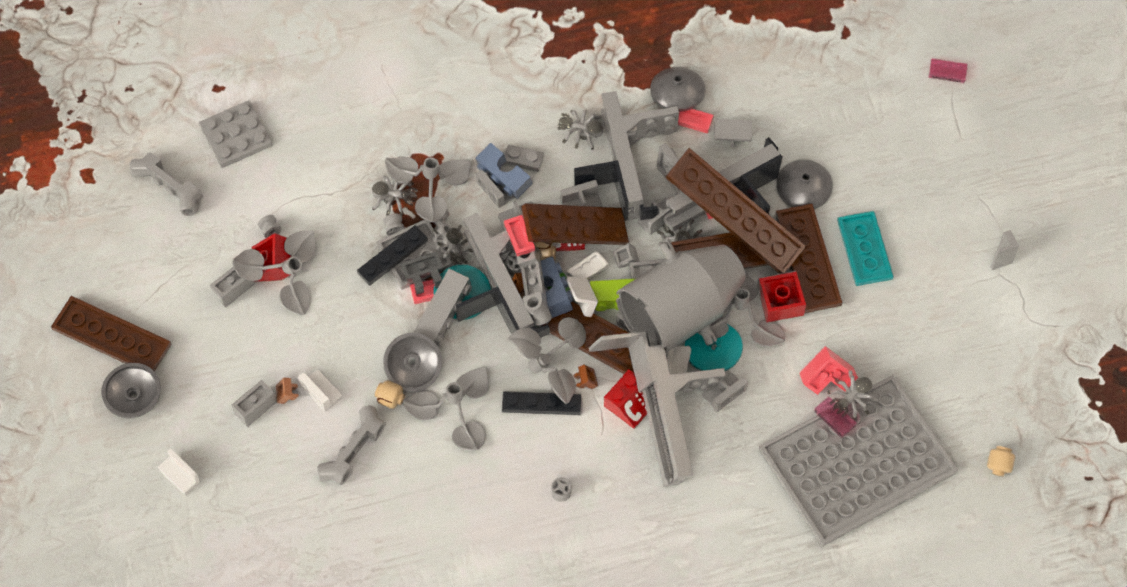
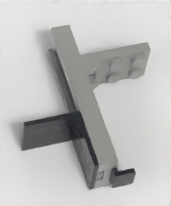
[574,91,679,221]
[656,137,783,231]
[456,213,550,338]

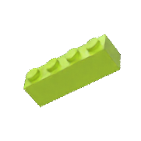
[590,278,636,311]

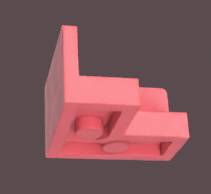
[799,346,858,395]

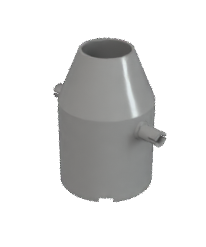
[616,238,746,354]

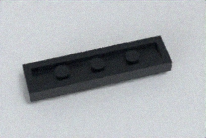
[357,225,428,286]
[502,391,581,415]

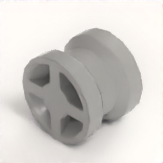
[383,214,405,236]
[258,215,281,238]
[507,253,521,276]
[551,477,571,502]

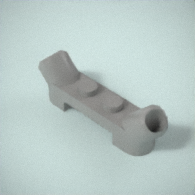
[130,152,203,216]
[517,247,552,326]
[317,406,386,485]

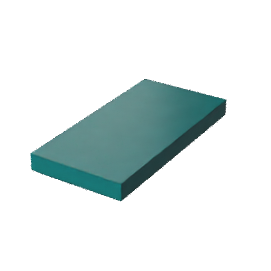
[837,211,894,286]

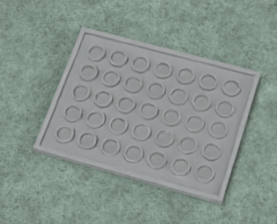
[759,375,958,547]

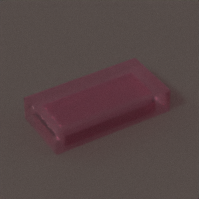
[928,58,968,83]
[814,396,857,438]

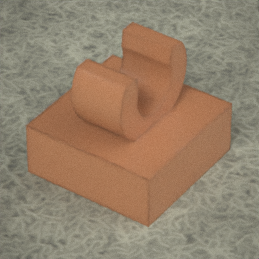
[276,378,298,404]

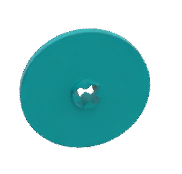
[433,265,491,320]
[685,324,743,371]

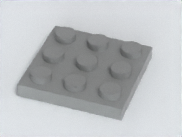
[199,100,272,168]
[376,220,453,290]

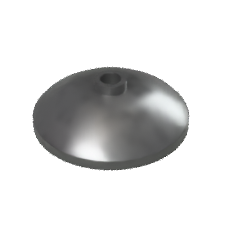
[650,67,705,112]
[776,160,833,209]
[383,333,442,391]
[101,363,161,418]

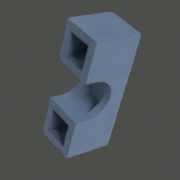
[475,142,533,199]
[541,256,574,318]

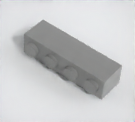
[413,269,472,346]

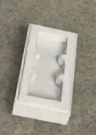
[567,251,609,281]

